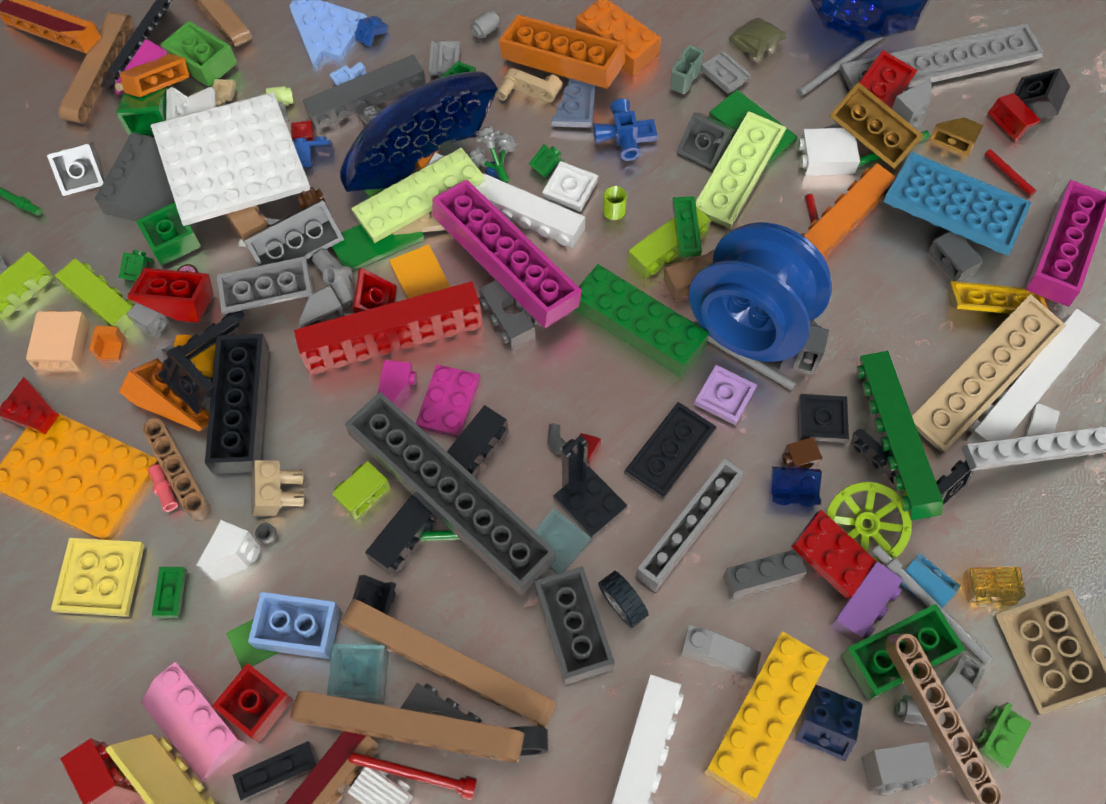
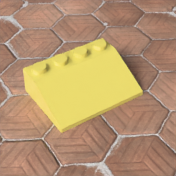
[105,734,218,804]

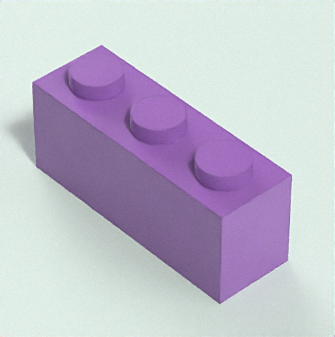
[831,561,903,644]

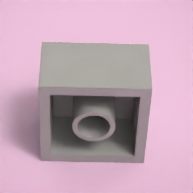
[861,742,937,794]

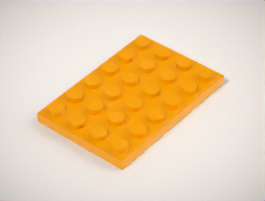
[0,413,159,540]

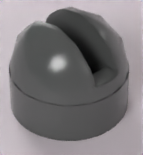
[255,523,277,544]

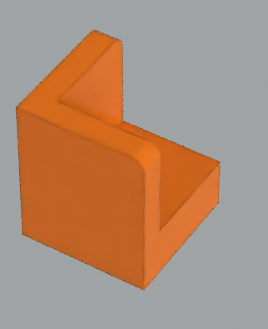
[89,326,126,361]

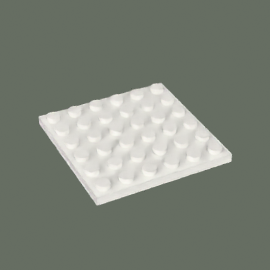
[151,92,310,226]

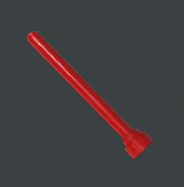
[348,753,477,800]

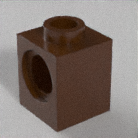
[782,437,823,475]

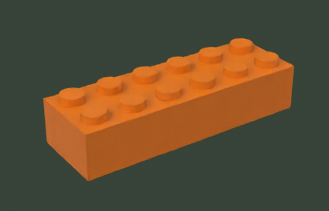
[498,15,626,89]

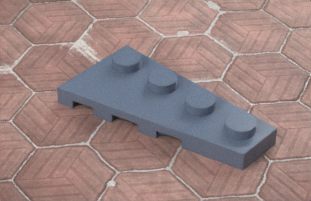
[551,78,595,128]

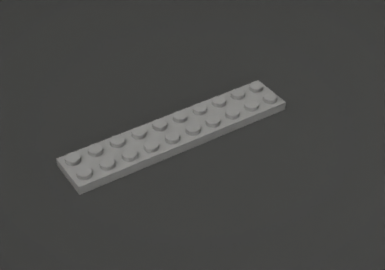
[840,23,1044,91]

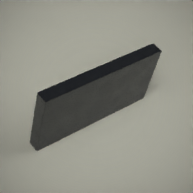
[624,402,717,500]

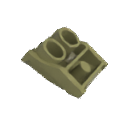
[729,18,787,59]

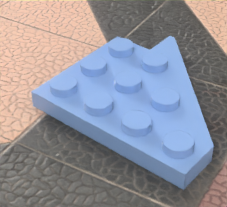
[289,0,367,68]

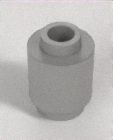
[471,11,500,39]
[896,695,930,726]

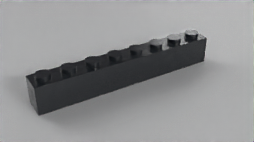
[365,405,509,576]

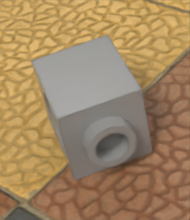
[127,303,169,337]

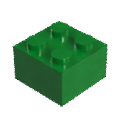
[136,202,201,266]

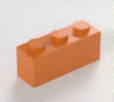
[119,54,190,97]

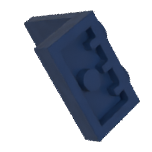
[795,684,863,761]

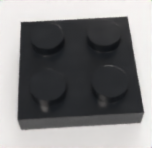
[799,394,849,443]

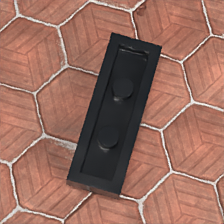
[232,741,318,802]

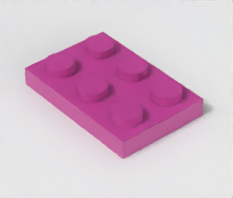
[416,364,481,438]

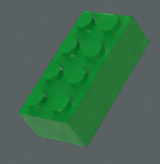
[841,604,965,702]

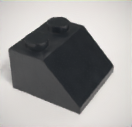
[1014,68,1070,119]

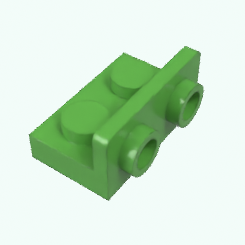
[977,702,1031,769]

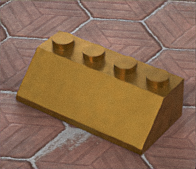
[829,82,924,169]

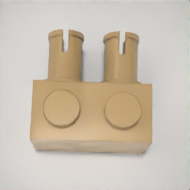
[251,460,304,516]

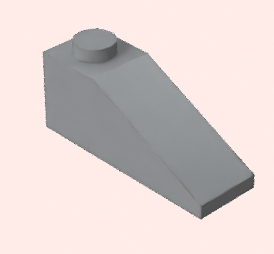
[680,625,761,678]

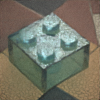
[327,644,389,704]

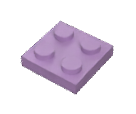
[694,365,757,425]

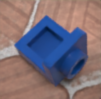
[355,16,389,46]

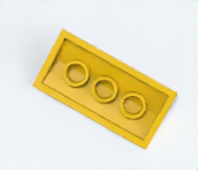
[949,281,1049,314]

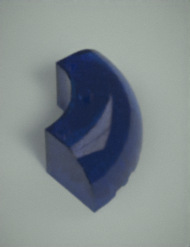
[340,71,498,192]

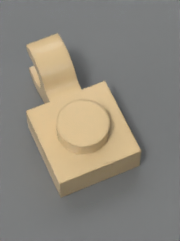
[212,79,236,107]

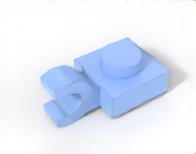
[329,62,367,86]

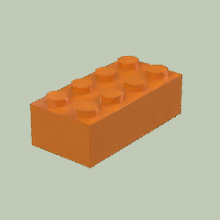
[576,0,661,76]

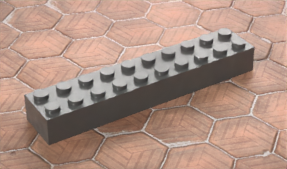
[345,392,556,596]

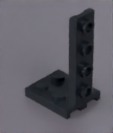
[158,310,245,414]
[850,429,974,519]
[553,435,628,539]

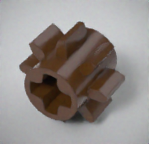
[297,187,326,209]

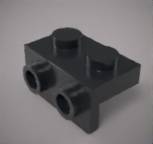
[352,575,396,615]

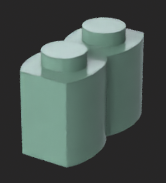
[670,45,704,94]

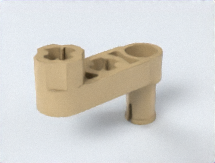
[495,68,563,102]

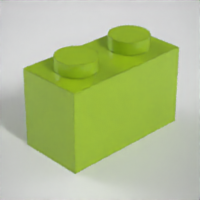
[332,461,391,520]

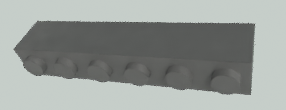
[303,54,426,130]

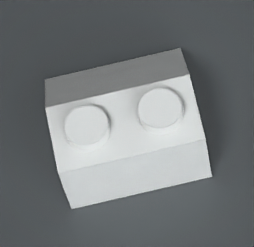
[196,520,260,581]

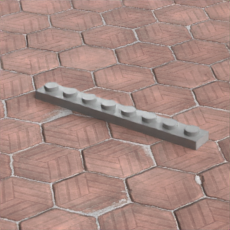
[961,427,1106,471]

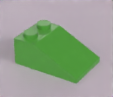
[160,21,237,87]

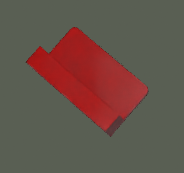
[987,93,1041,141]

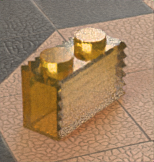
[963,567,1026,607]

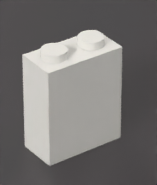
[798,128,860,176]

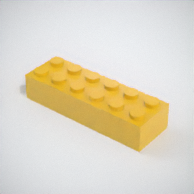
[704,631,829,802]

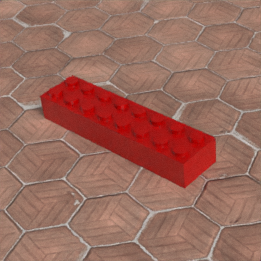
[294,281,483,374]

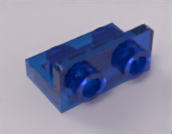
[769,466,822,507]

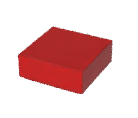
[291,120,314,142]

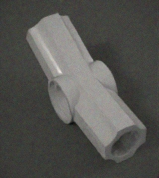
[312,249,355,309]

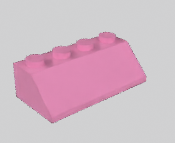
[141,662,245,782]

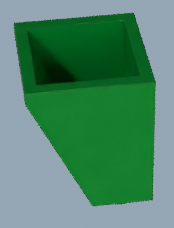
[116,86,169,138]

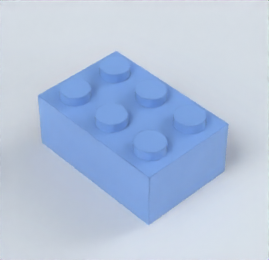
[248,592,341,659]

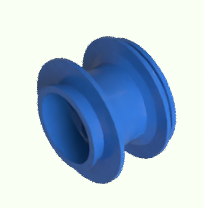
[689,222,832,362]

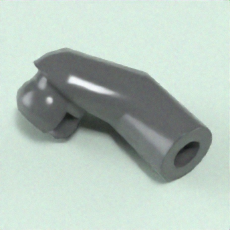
[547,423,566,455]

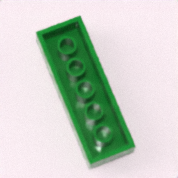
[575,264,709,378]

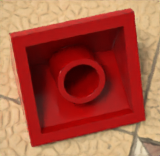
[352,268,397,313]

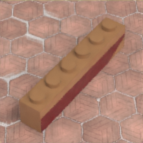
[285,731,379,804]

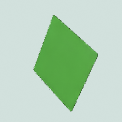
[227,619,279,669]

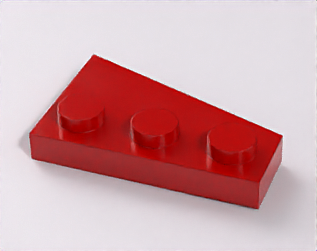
[0,377,59,435]

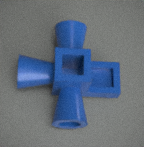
[593,99,658,161]

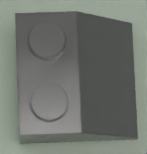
[676,113,736,170]

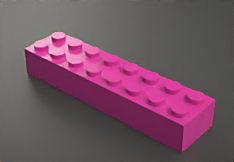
[432,179,582,329]

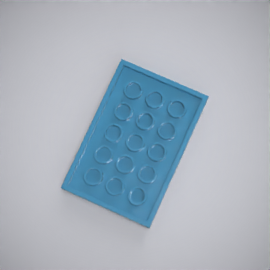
[883,151,1032,256]

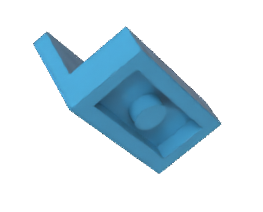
[901,553,961,608]

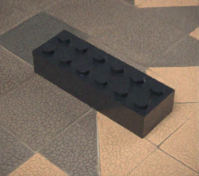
[205,334,269,474]

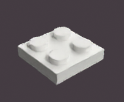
[542,161,598,212]

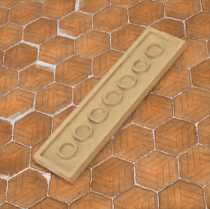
[912,294,1066,454]

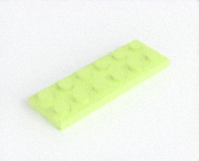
[696,111,786,229]
[351,147,485,243]

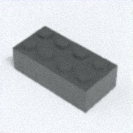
[534,566,615,685]

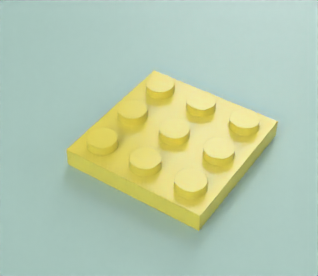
[51,538,145,617]

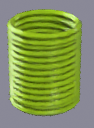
[603,186,627,220]

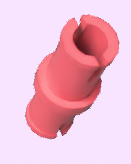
[148,464,178,512]

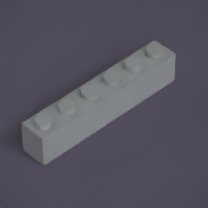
[636,458,744,592]

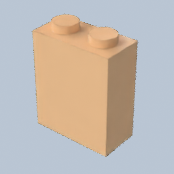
[26,310,90,370]

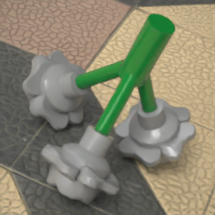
[467,126,517,183]

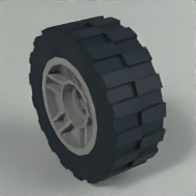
[598,570,649,628]

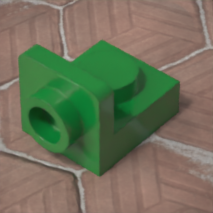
[528,144,565,178]
[118,250,153,281]

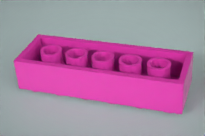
[1025,180,1106,307]

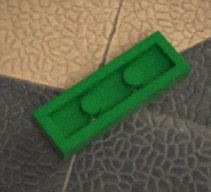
[672,196,702,257]

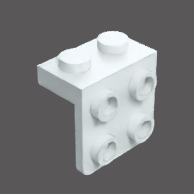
[166,87,215,120]

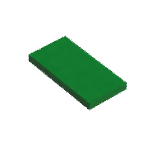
[709,90,798,164]
[332,224,425,272]

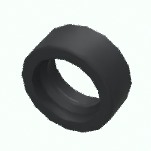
[510,726,548,756]

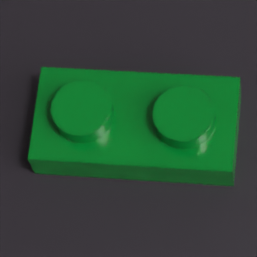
[152,567,187,618]

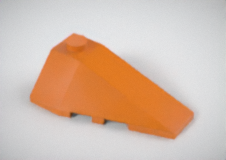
[118,358,209,432]

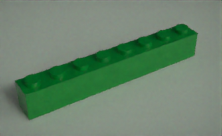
[857,351,943,521]

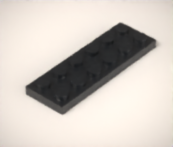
[101,0,172,91]

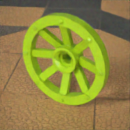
[826,482,912,565]

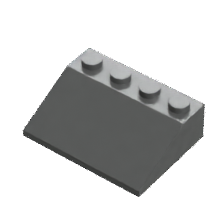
[95,132,175,221]

